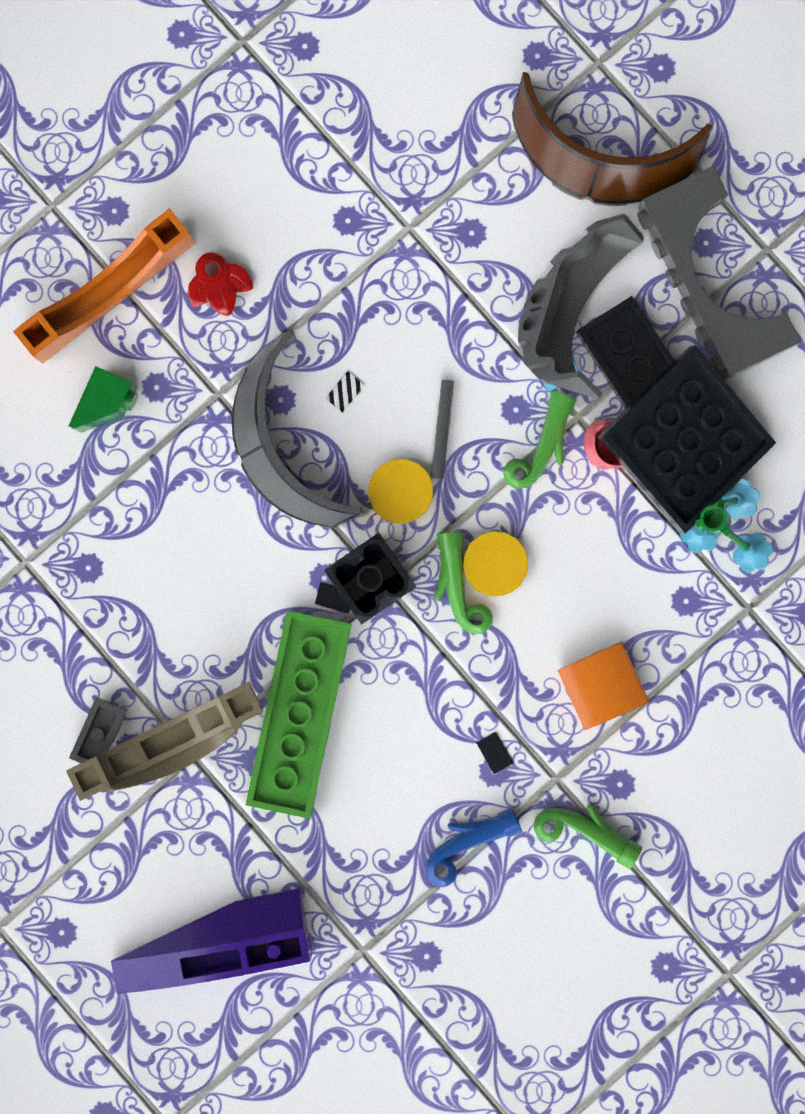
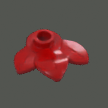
[188,252,253,316]

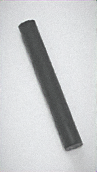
[431,380,454,479]

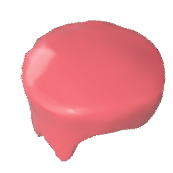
[584,418,622,470]

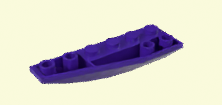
[111,888,313,994]

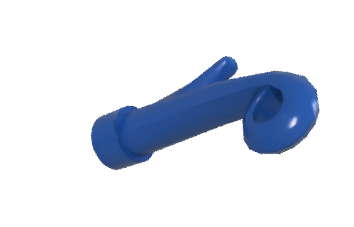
[426,807,523,887]

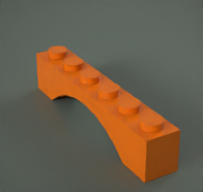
[13,208,195,364]

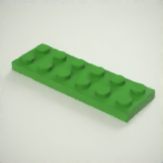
[245,610,352,819]

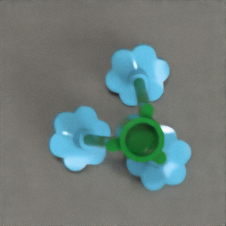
[680,478,774,573]

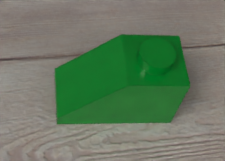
[68,366,138,433]

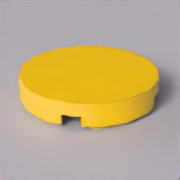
[368,459,433,524]
[463,531,528,597]

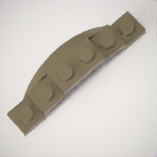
[66,681,264,801]

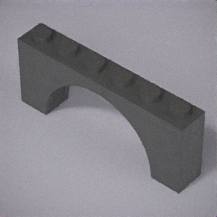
[637,166,801,380]

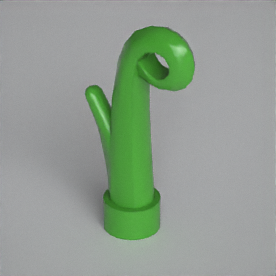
[503,391,577,489]
[434,531,493,634]
[534,804,643,870]

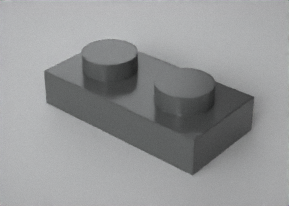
[69,697,128,763]

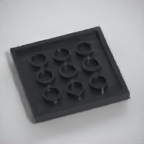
[598,345,776,534]

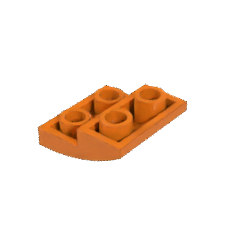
[557,641,649,730]

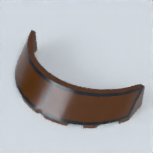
[512,72,713,206]

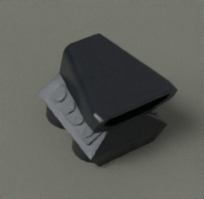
[324,532,416,625]

